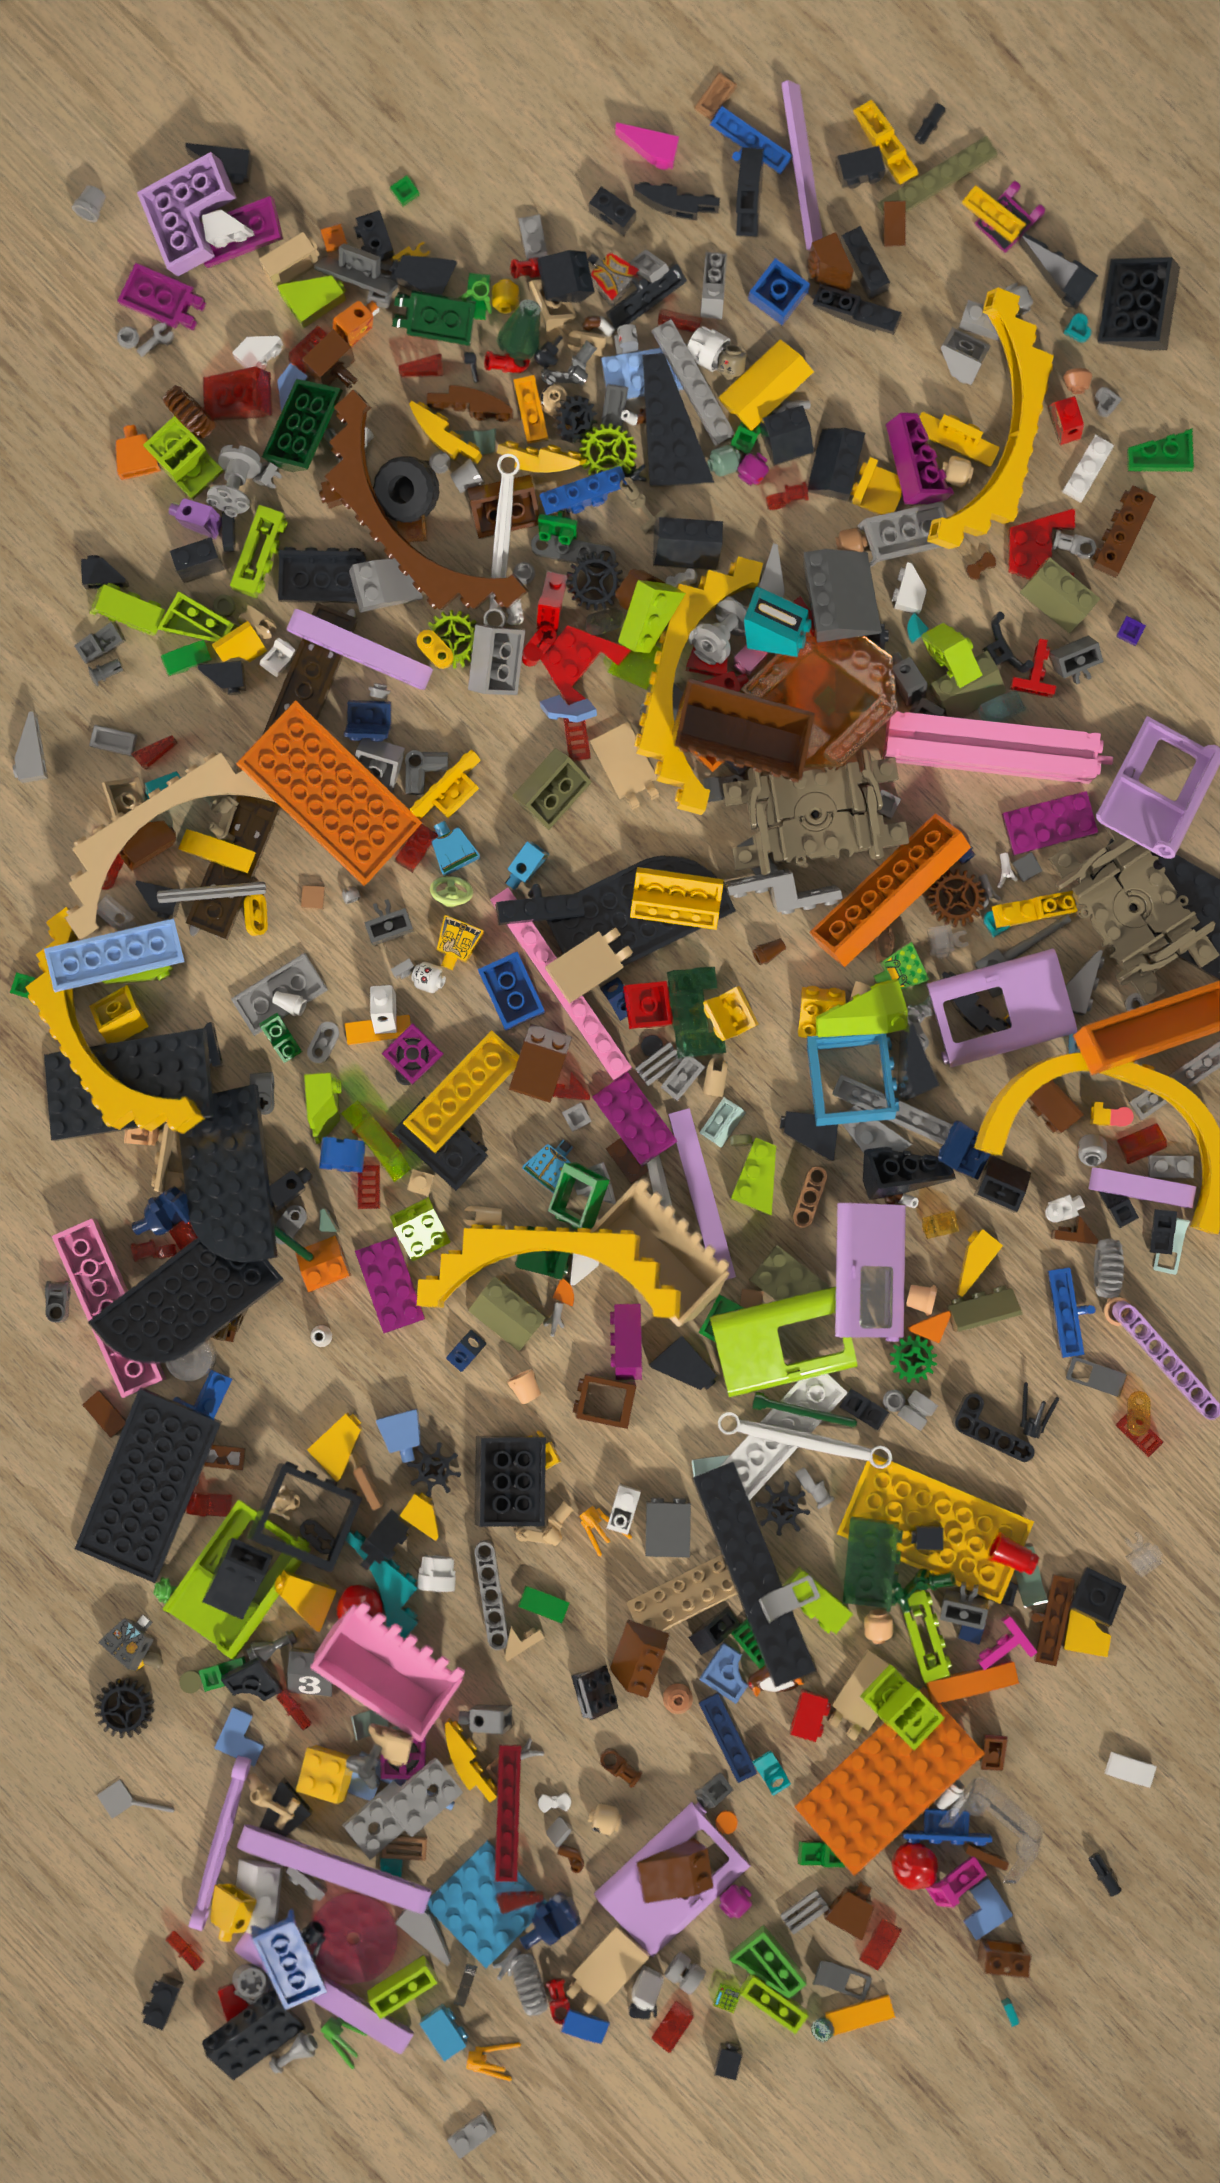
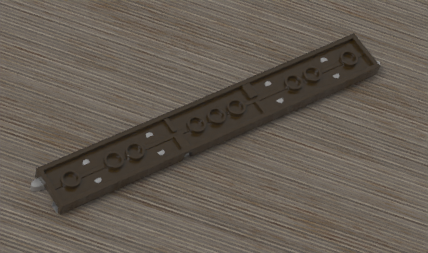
[185,603,358,940]

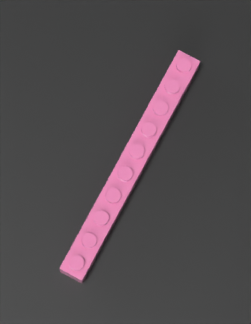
[490,888,632,1081]

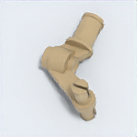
[514,1501,574,1546]
[244,1773,300,1829]

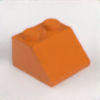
[295,1235,352,1292]

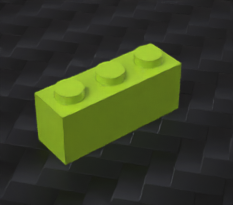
[367,1955,438,2020]
[740,1974,808,2035]

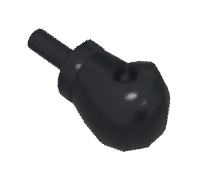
[534,335,563,368]

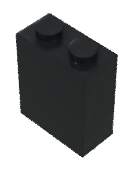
[170,537,225,583]

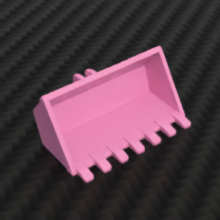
[311,1602,465,1742]

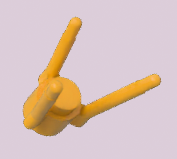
[579,1505,632,1556]
[467,2042,521,2081]

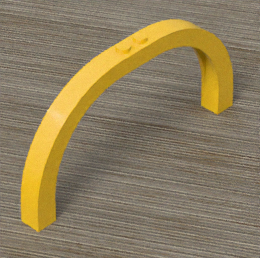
[974,1053,1220,1235]

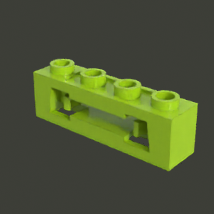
[230,505,287,599]
[902,1589,952,1683]

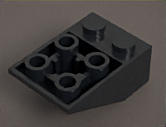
[202,1538,273,1620]

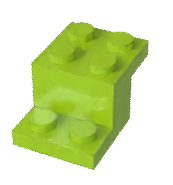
[143,416,224,501]
[860,1664,945,1750]

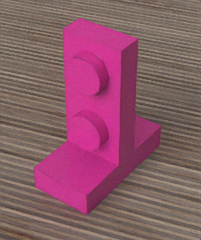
[977,1614,1037,1670]
[925,1856,987,1908]

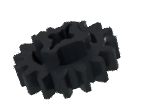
[552,395,597,444]

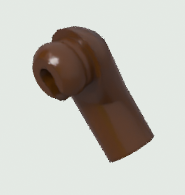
[557,1844,584,1873]

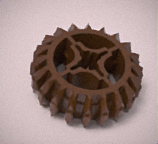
[163,385,215,439]
[926,868,986,928]

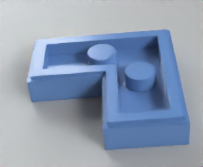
[215,1706,264,1766]
[963,1877,1013,1941]

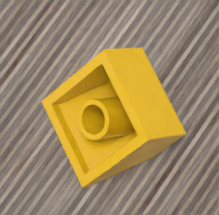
[89,985,149,1044]

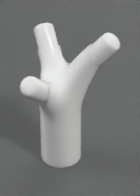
[997,853,1018,888]

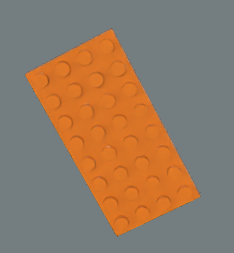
[236,700,422,886]
[795,1686,985,1876]

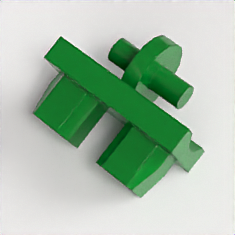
[538,510,578,545]

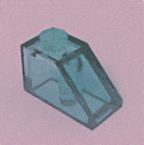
[977,690,1026,722]

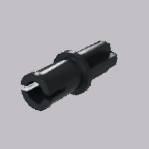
[914,103,946,145]
[1089,1853,1122,1897]

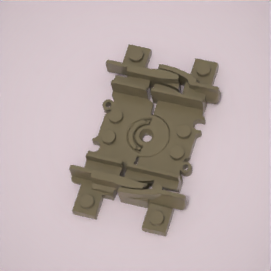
[722,748,909,876]
[1048,825,1219,1004]

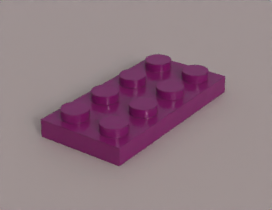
[201,196,284,268]
[1002,791,1098,856]
[592,1072,678,1166]
[355,1236,425,1334]

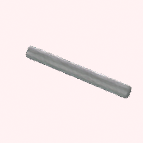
[157,882,266,903]

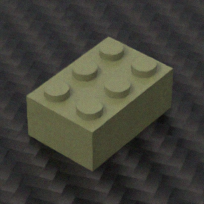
[749,1245,829,1301]

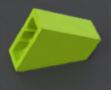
[277,275,346,329]

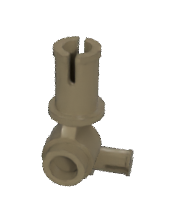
[620,477,669,535]
[202,795,239,844]

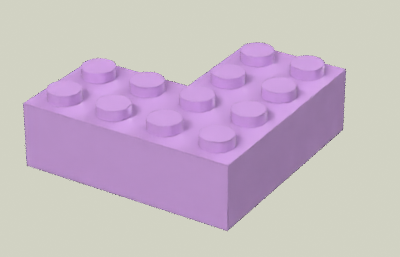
[137,152,236,276]

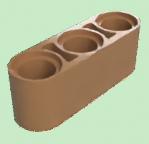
[792,1166,827,1228]

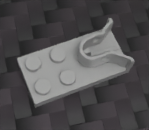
[857,501,947,567]

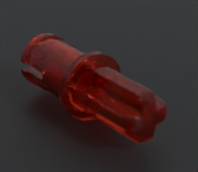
[275,1689,312,1730]
[166,1931,205,1971]

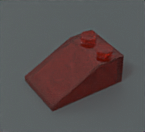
[203,366,272,421]

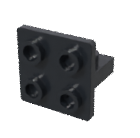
[571,1665,618,1720]

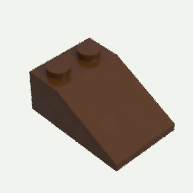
[509,1024,572,1103]
[636,1838,714,1904]

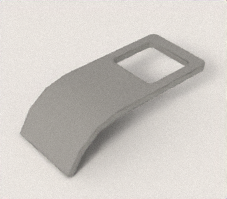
[759,1575,820,1622]

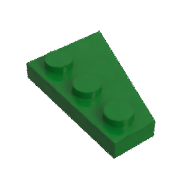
[1127,428,1194,472]

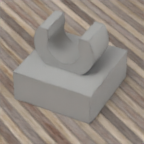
[253,462,282,488]

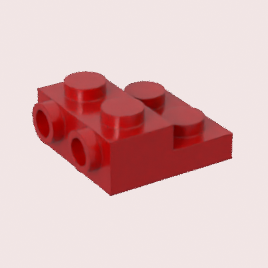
[623,981,674,1029]

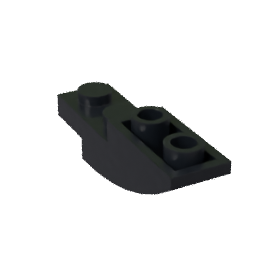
[736,148,764,237]
[634,182,720,221]
[812,284,902,335]
[940,971,1008,1033]

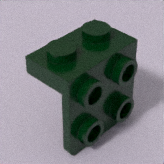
[515,1226,571,1280]

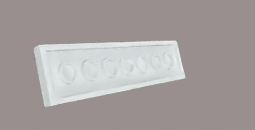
[696,1374,848,1500]

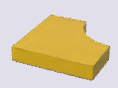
[212,621,267,663]
[1063,1609,1111,1657]

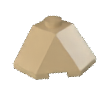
[369,1723,414,1766]

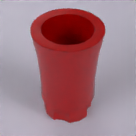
[987,1532,1039,1575]

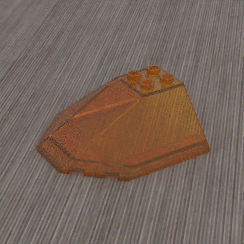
[740,635,898,767]

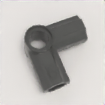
[405,750,449,795]

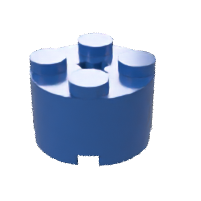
[319,1137,365,1173]

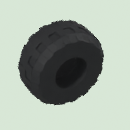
[373,456,440,522]

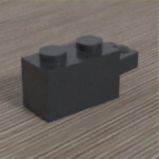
[360,1509,412,1570]

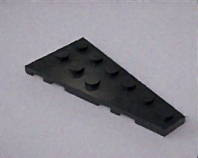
[642,353,714,487]

